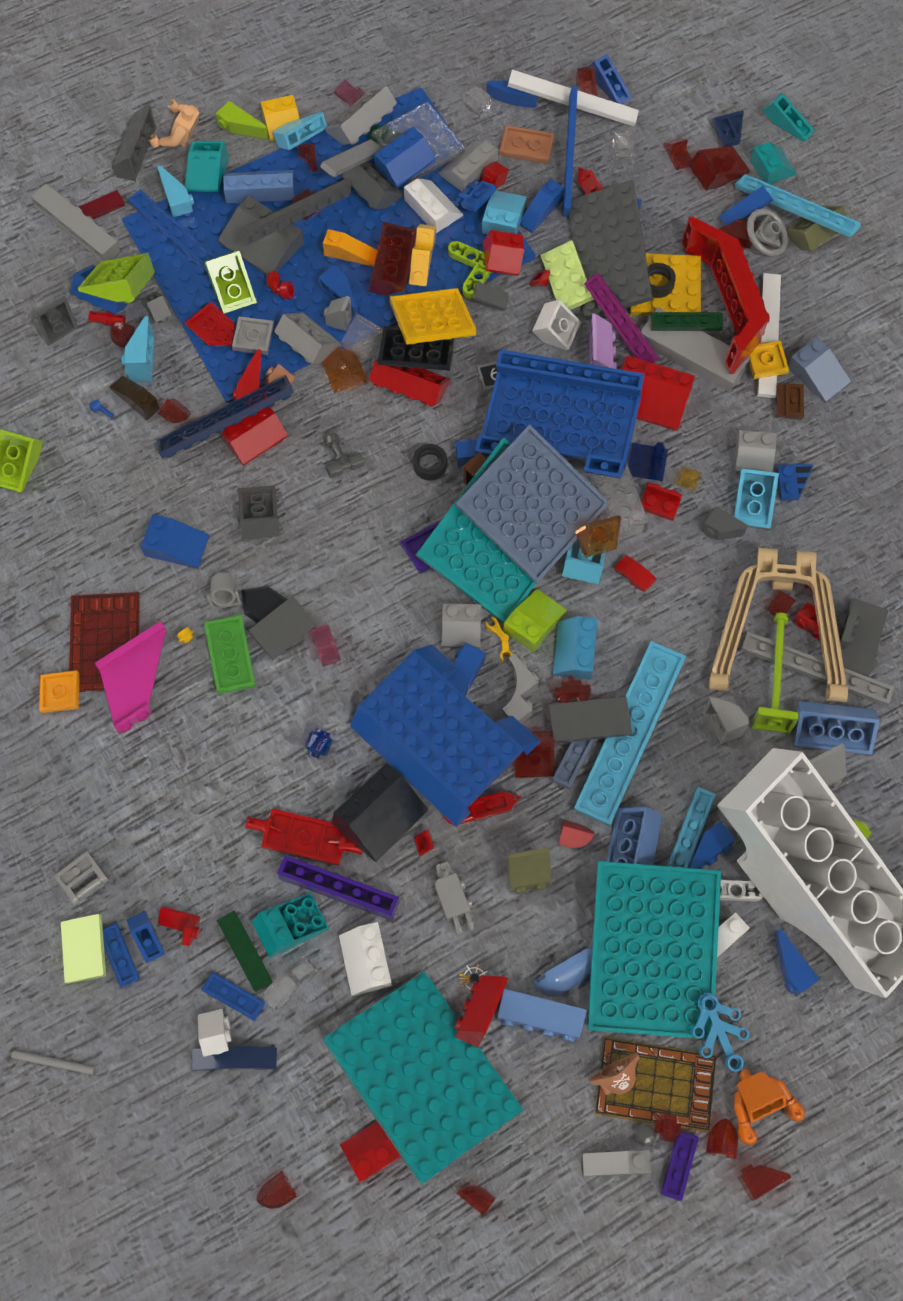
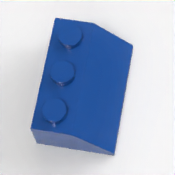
[374,126,436,189]
[70,265,128,314]

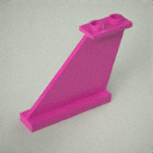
[95,621,167,734]

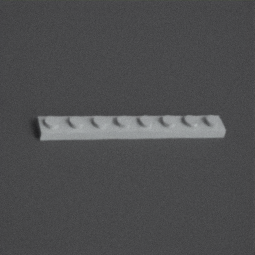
[740,632,894,706]

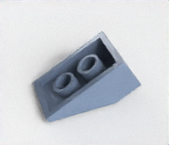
[788,337,851,403]

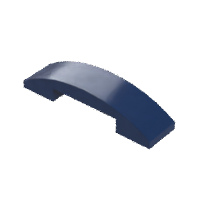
[192,1046,277,1071]

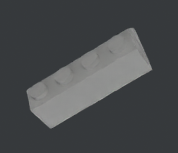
[325,86,397,145]

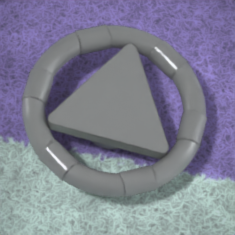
[747,208,788,257]

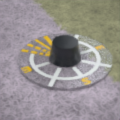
[459,963,489,994]

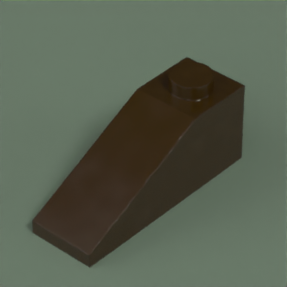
[109,376,160,420]

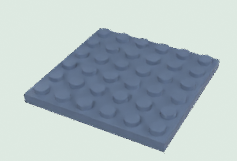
[454,424,609,583]

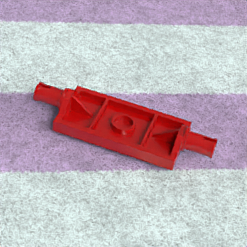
[245,809,363,866]

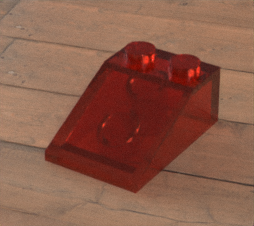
[688,146,750,190]

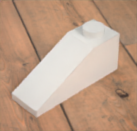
[717,912,750,958]

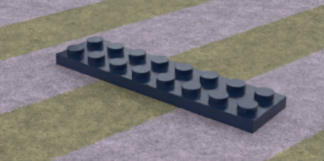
[157,375,294,459]

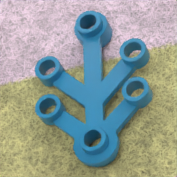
[690,993,750,1072]

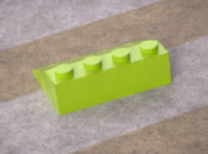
[78,253,155,303]

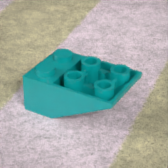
[185,141,230,192]
[252,893,329,958]

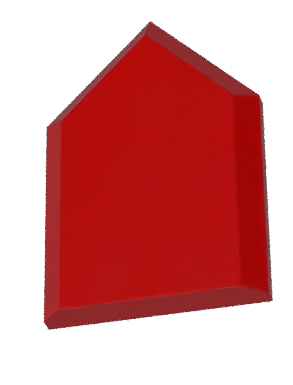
[185,302,235,346]

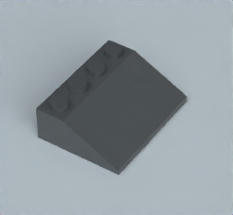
[218,196,304,275]

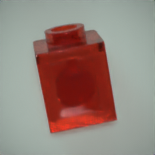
[298,143,317,171]
[767,590,796,617]

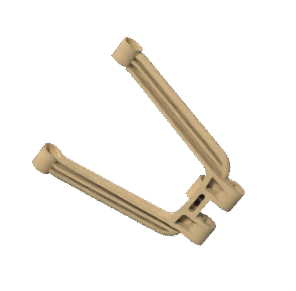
[709,547,848,702]

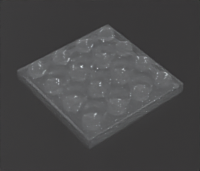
[372,102,466,183]

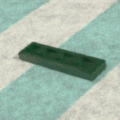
[650,312,723,331]
[217,910,273,993]

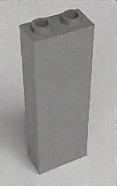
[640,307,751,392]

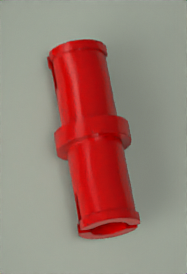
[88,311,126,327]

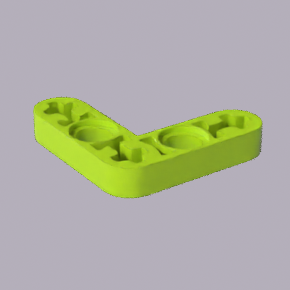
[448,241,491,299]

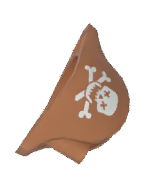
[588,1052,639,1095]

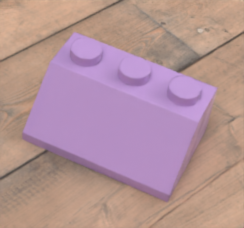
[589,314,617,369]

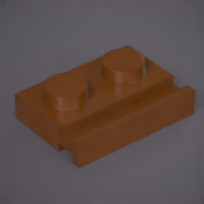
[776,383,804,419]

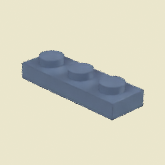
[552,739,595,790]

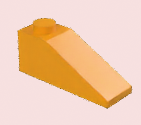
[323,229,379,267]

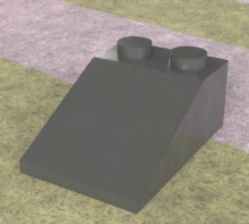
[33,296,78,346]
[238,486,279,539]

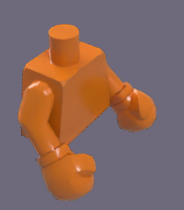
[734,1069,805,1145]

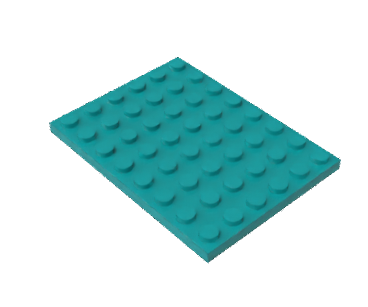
[416,437,536,624]
[587,861,721,1039]
[322,971,524,1186]

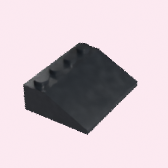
[378,326,455,371]
[331,763,428,862]

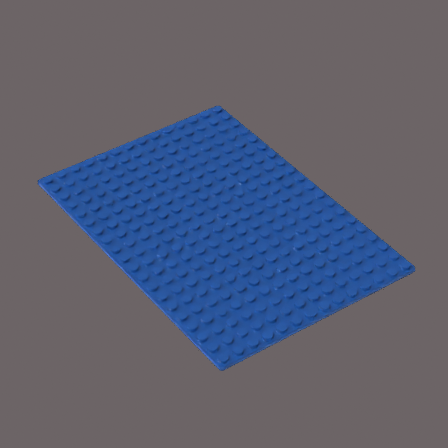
[122,88,536,403]

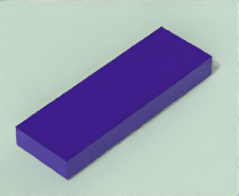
[660,1130,699,1202]

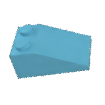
[482,191,527,235]
[121,316,154,382]
[734,468,779,529]
[562,528,608,584]

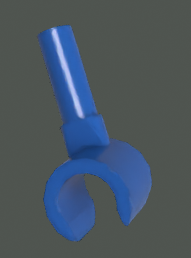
[89,400,114,418]

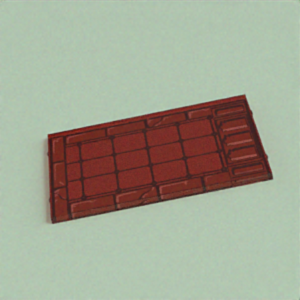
[69,592,140,692]

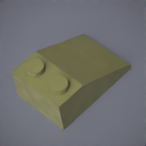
[506,847,551,894]

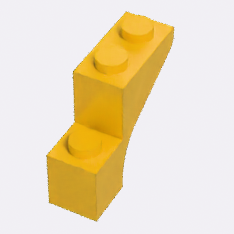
[409,224,437,286]

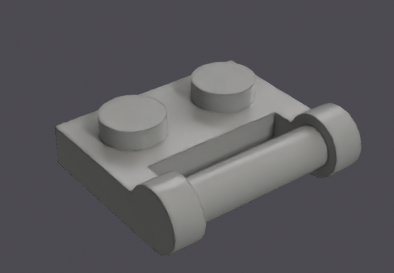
[54,852,109,906]

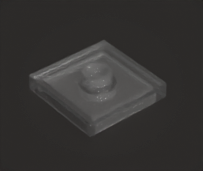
[340,313,383,362]

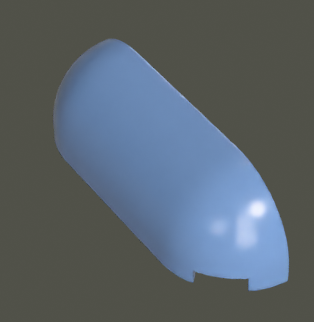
[533,946,592,997]

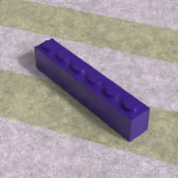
[277,855,400,921]

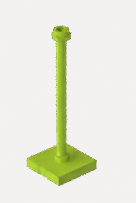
[751,613,799,734]

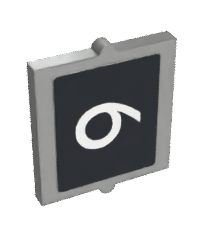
[477,361,497,392]

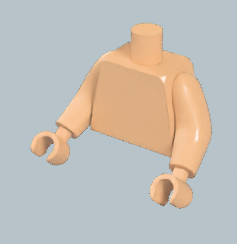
[148,99,200,148]

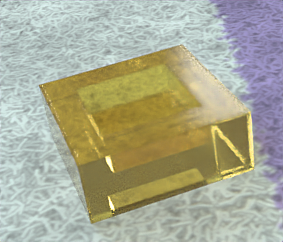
[677,467,701,491]

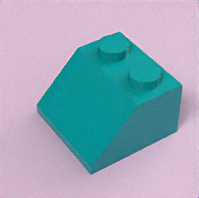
[750,142,796,184]

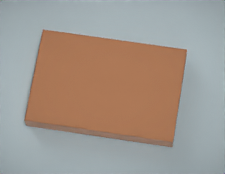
[499,125,555,164]

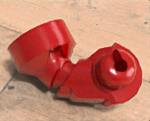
[266,271,294,300]

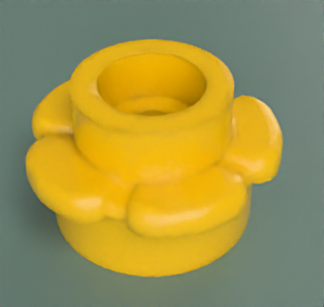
[176,627,194,644]

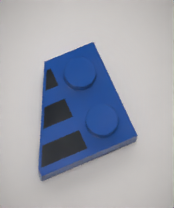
[777,464,813,501]

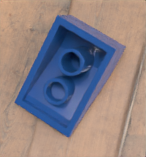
[141,514,209,569]

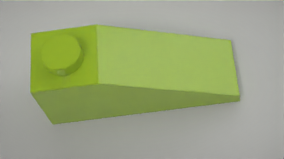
[216,101,268,139]

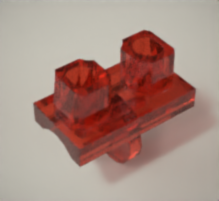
[554,675,591,703]

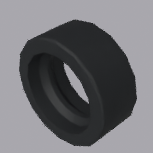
[648,263,676,298]
[413,444,448,481]

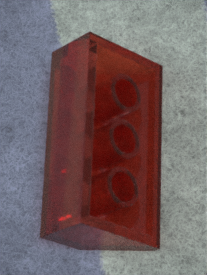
[368,222,417,296]

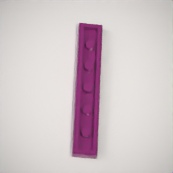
[584,273,660,363]

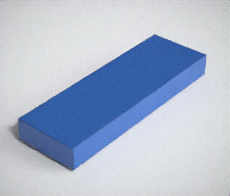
[719,186,773,231]
[103,922,140,988]
[201,972,266,1021]

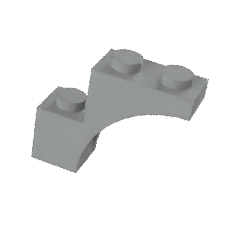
[502,653,539,724]

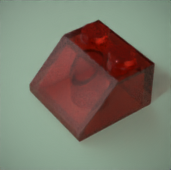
[514,730,555,778]

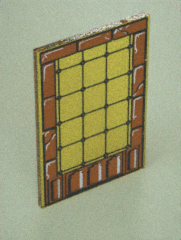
[595,1037,717,1133]

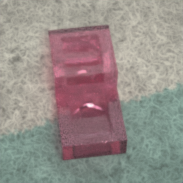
[334,80,365,106]
[310,625,341,666]

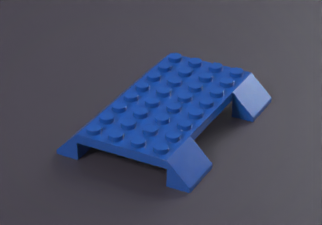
[475,349,645,479]
[350,644,541,827]

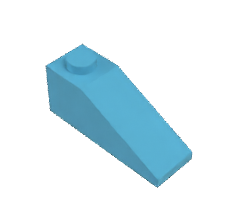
[273,112,327,150]
[157,165,194,217]

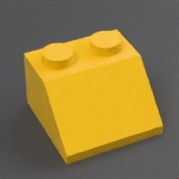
[261,95,299,141]

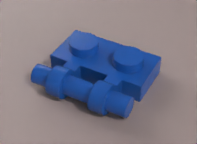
[453,180,496,212]

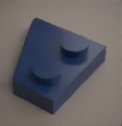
[712,110,744,148]

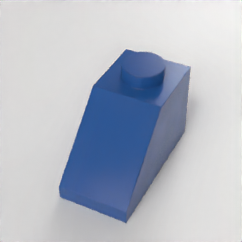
[126,911,165,963]

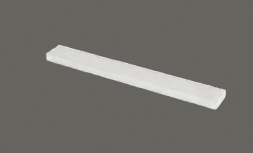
[508,70,639,127]
[757,273,781,398]

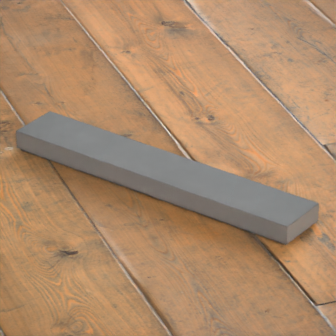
[320,139,383,177]

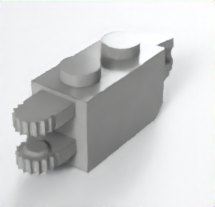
[435,862,474,934]

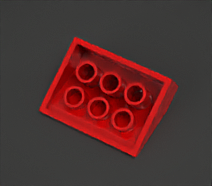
[621,355,695,431]

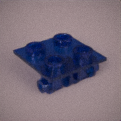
[627,442,668,482]

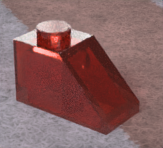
[720,218,757,249]
[737,1164,792,1201]

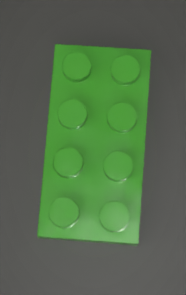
[204,615,256,695]

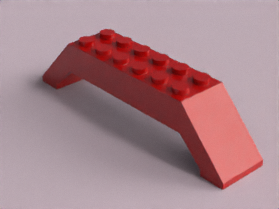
[681,216,770,374]

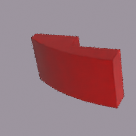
[614,555,657,592]

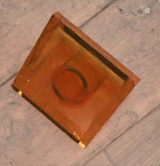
[322,347,368,393]
[575,515,621,558]

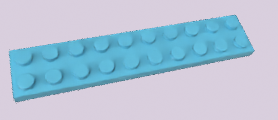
[574,641,686,827]

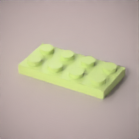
[541,240,594,310]

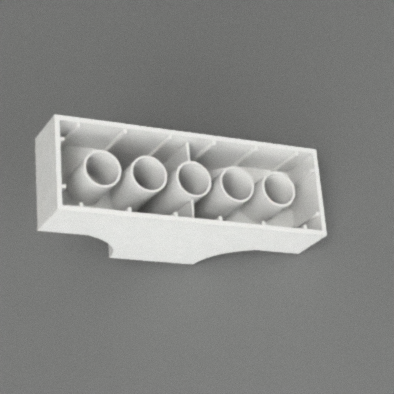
[717,748,903,998]

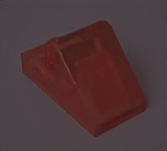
[576,66,598,97]
[663,138,693,170]

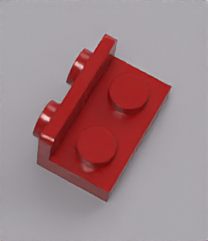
[638,483,682,521]
[793,602,838,641]

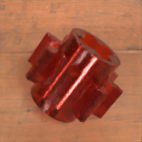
[655,1115,682,1142]

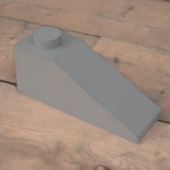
[582,1150,651,1176]

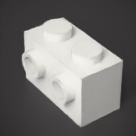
[198,1009,232,1057]

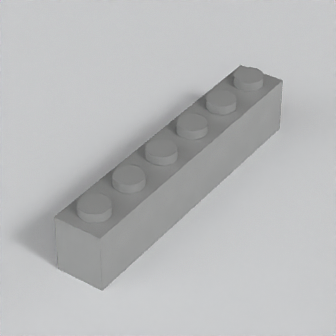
[31,184,120,261]

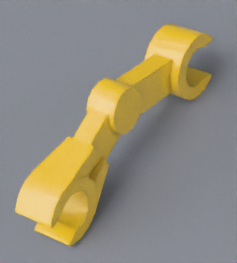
[485,617,513,663]

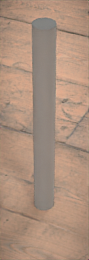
[11,1050,96,1075]

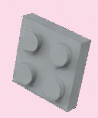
[232,317,274,355]

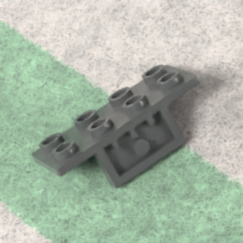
[839,598,888,677]

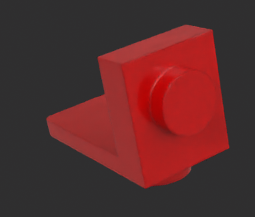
[158,906,200,946]

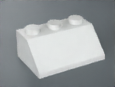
[404,178,463,233]
[339,922,392,996]

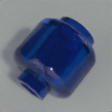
[304,728,333,759]

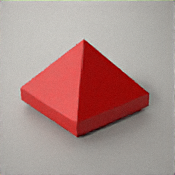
[529,270,550,287]
[414,830,434,856]

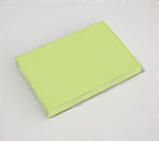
[61,914,106,984]

